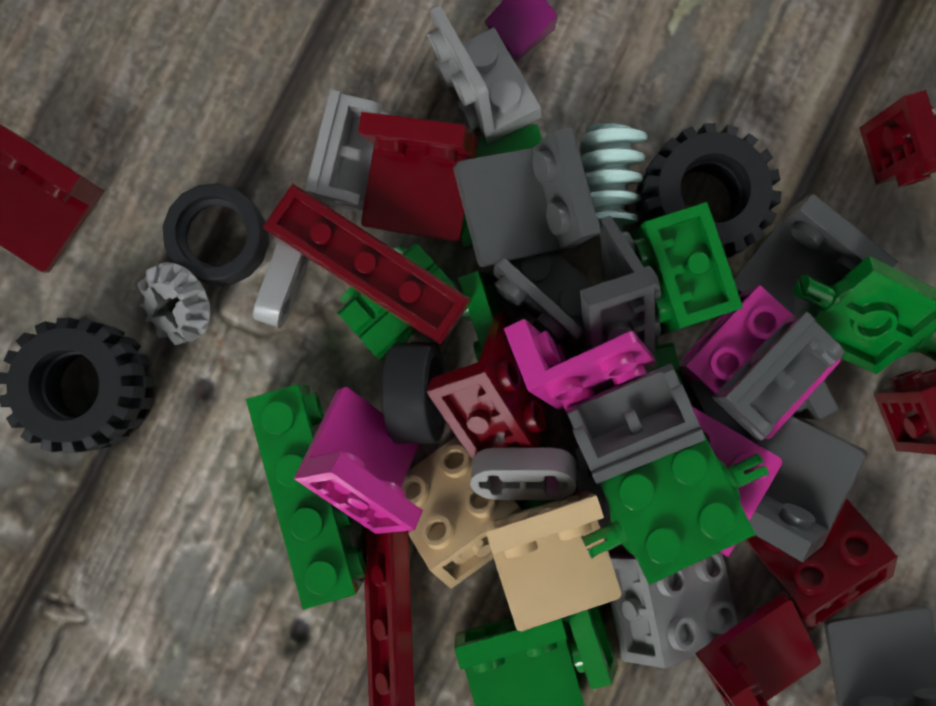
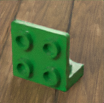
[630,202,743,335]
[454,617,584,706]

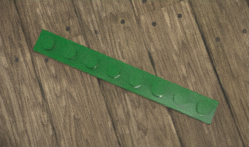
[458,271,618,690]

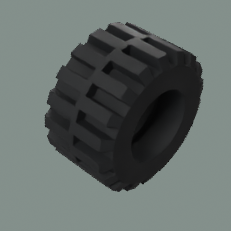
[636,123,782,258]
[0,317,155,453]

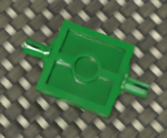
[793,256,936,374]
[580,431,769,585]

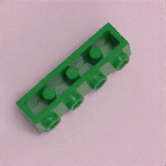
[246,384,366,610]

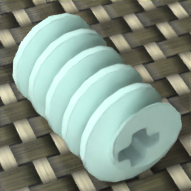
[580,123,648,237]

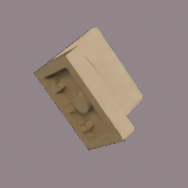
[401,436,523,589]
[483,490,622,631]

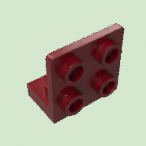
[859,90,936,188]
[358,112,479,242]
[0,124,105,273]
[426,311,548,460]
[874,368,936,455]
[745,498,898,633]
[695,594,821,706]

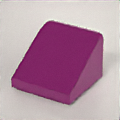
[485,0,558,61]

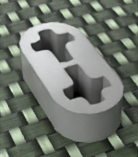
[253,240,309,328]
[470,448,577,500]

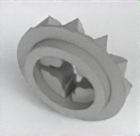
[137,262,210,345]

